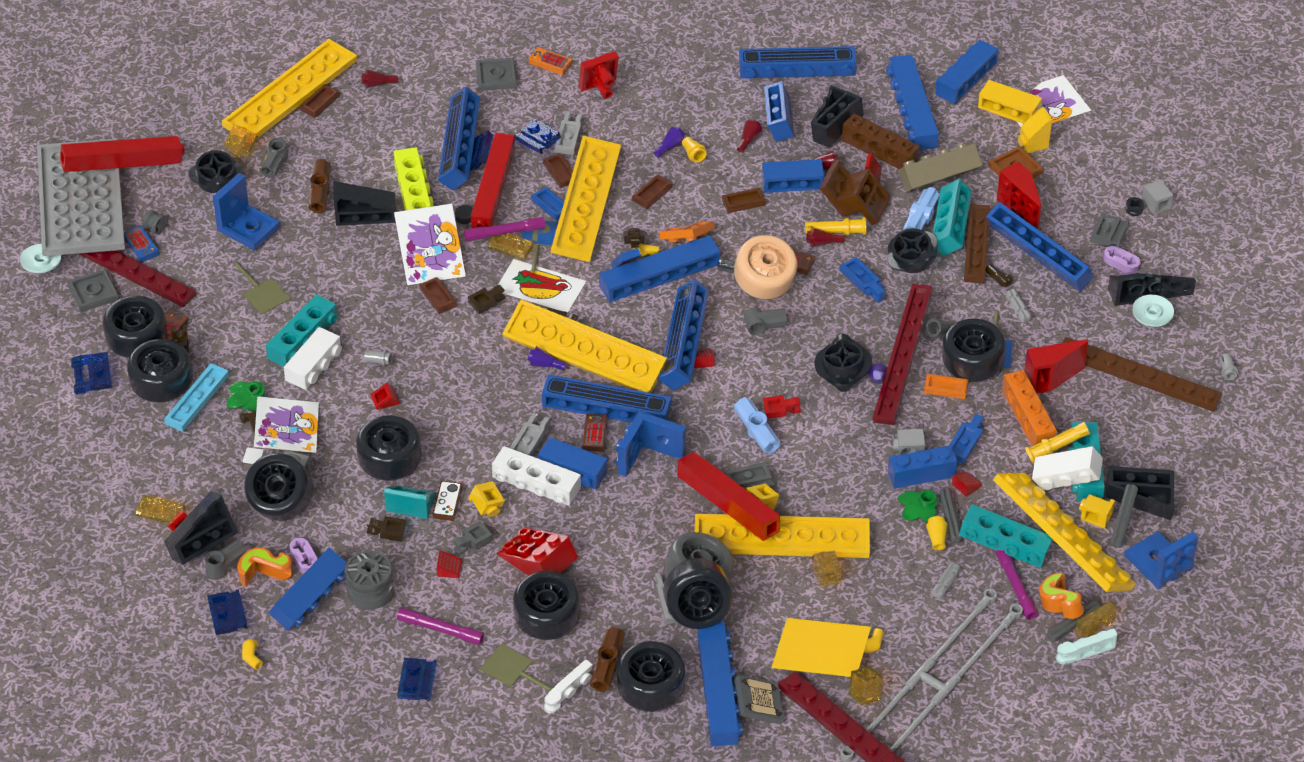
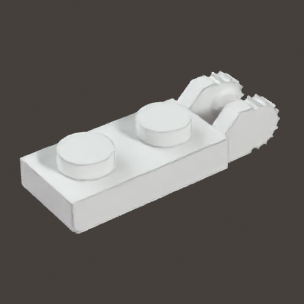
[544,660,593,714]

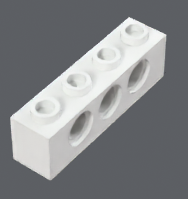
[492,446,581,506]

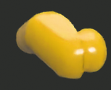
[632,244,660,260]
[864,628,884,653]
[242,639,263,670]

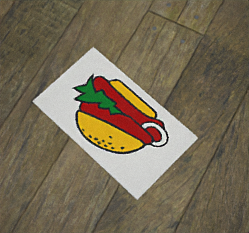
[498,259,586,313]

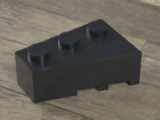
[811,85,864,148]
[164,491,238,565]

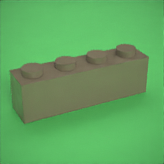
[898,142,983,192]

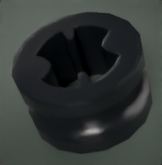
[1125,197,1144,216]

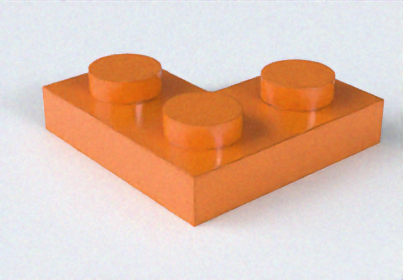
[659,221,715,242]

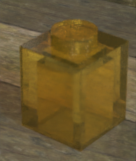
[223,125,258,158]
[812,551,842,588]
[848,666,883,705]

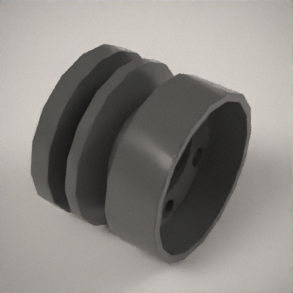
[345,551,394,610]

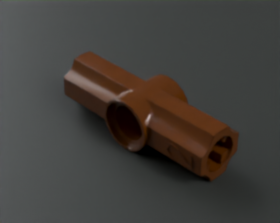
[309,159,331,213]
[590,627,625,693]

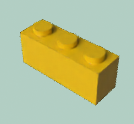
[978,80,1042,124]

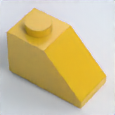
[1018,107,1052,153]

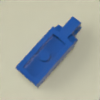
[839,257,885,303]
[949,414,984,464]

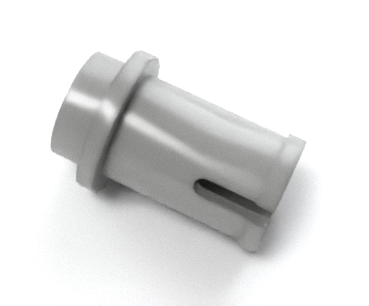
[364,349,392,366]
[1219,353,1238,380]

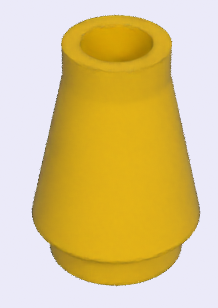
[682,137,707,163]
[926,516,948,550]

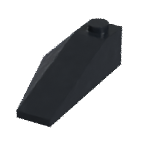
[1108,272,1196,306]

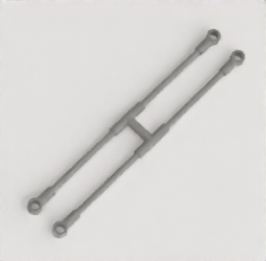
[840,589,1023,762]

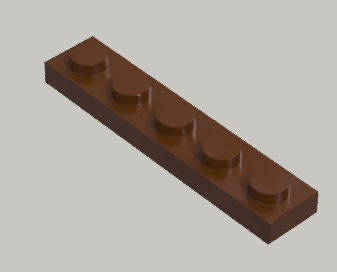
[964,204,990,284]

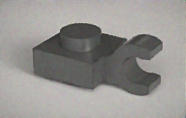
[454,521,493,555]

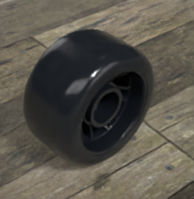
[103,296,167,358]
[942,318,1006,382]
[127,339,192,403]
[356,415,421,481]
[244,453,313,521]
[664,558,733,629]
[513,571,580,640]
[617,641,685,712]

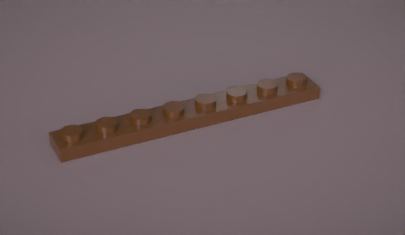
[1062,337,1222,412]

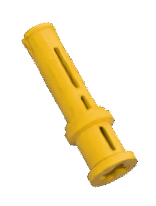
[805,217,866,236]
[1025,422,1090,465]

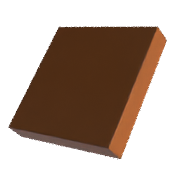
[988,146,1044,178]

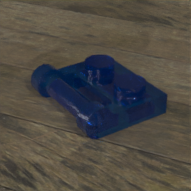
[71,352,112,395]

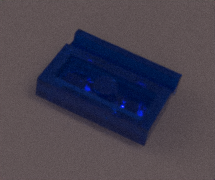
[514,118,561,154]
[470,130,494,171]
[207,589,248,635]
[397,657,437,701]

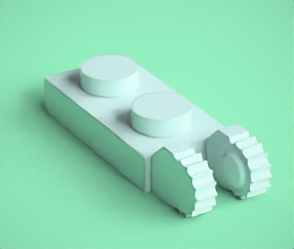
[1056,628,1117,665]

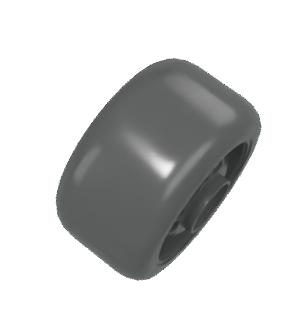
[664,532,734,592]

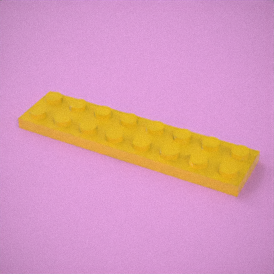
[222,39,357,144]
[550,136,621,262]
[502,299,668,393]
[993,472,1136,592]
[694,514,870,558]

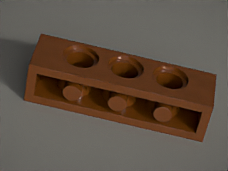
[842,114,920,169]

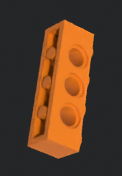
[1002,370,1057,446]

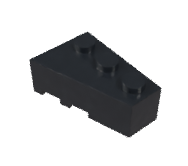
[333,181,396,226]
[1106,466,1174,520]

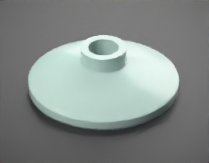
[20,244,61,273]
[1132,295,1174,327]

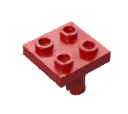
[578,51,619,99]

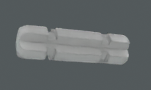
[1006,289,1031,323]
[932,562,960,599]

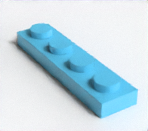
[164,363,229,432]

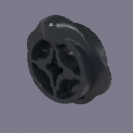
[188,150,243,193]
[887,228,937,273]
[814,333,872,392]

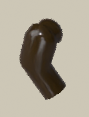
[985,264,1013,287]
[239,409,256,434]

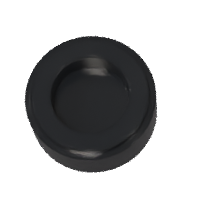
[455,205,473,224]

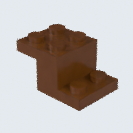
[819,160,891,225]

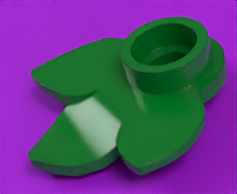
[227,381,265,412]
[897,490,938,523]

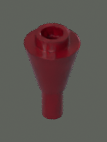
[362,69,398,88]
[737,120,763,153]
[812,151,839,170]
[806,227,844,247]

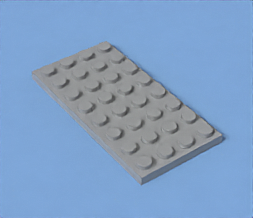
[37,138,125,256]

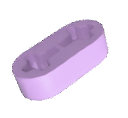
[1103,246,1140,273]
[289,538,317,574]

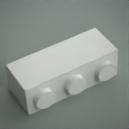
[284,327,342,390]
[1032,446,1103,490]

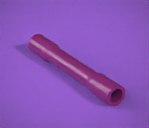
[464,217,546,242]
[994,550,1038,620]
[397,607,484,645]

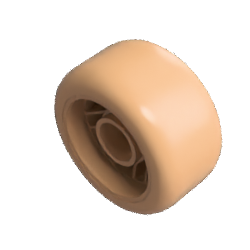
[734,235,797,300]

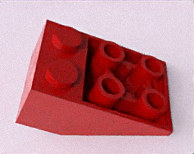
[997,162,1042,230]
[1024,339,1088,394]
[497,527,578,576]

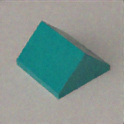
[384,485,436,519]

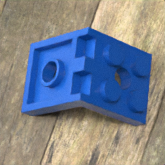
[213,173,280,251]
[616,411,686,477]
[1124,531,1198,590]

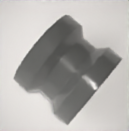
[142,210,168,234]

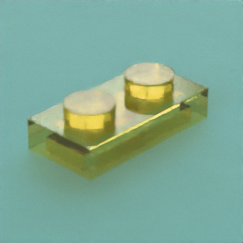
[488,234,533,261]
[136,495,185,523]
[1075,601,1117,639]

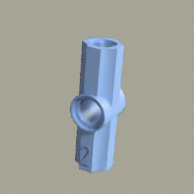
[903,187,940,231]
[734,397,780,454]

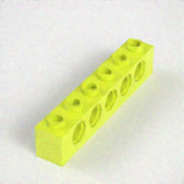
[393,147,434,211]

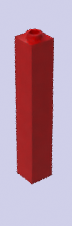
[471,133,515,228]
[59,136,185,172]
[677,452,780,541]

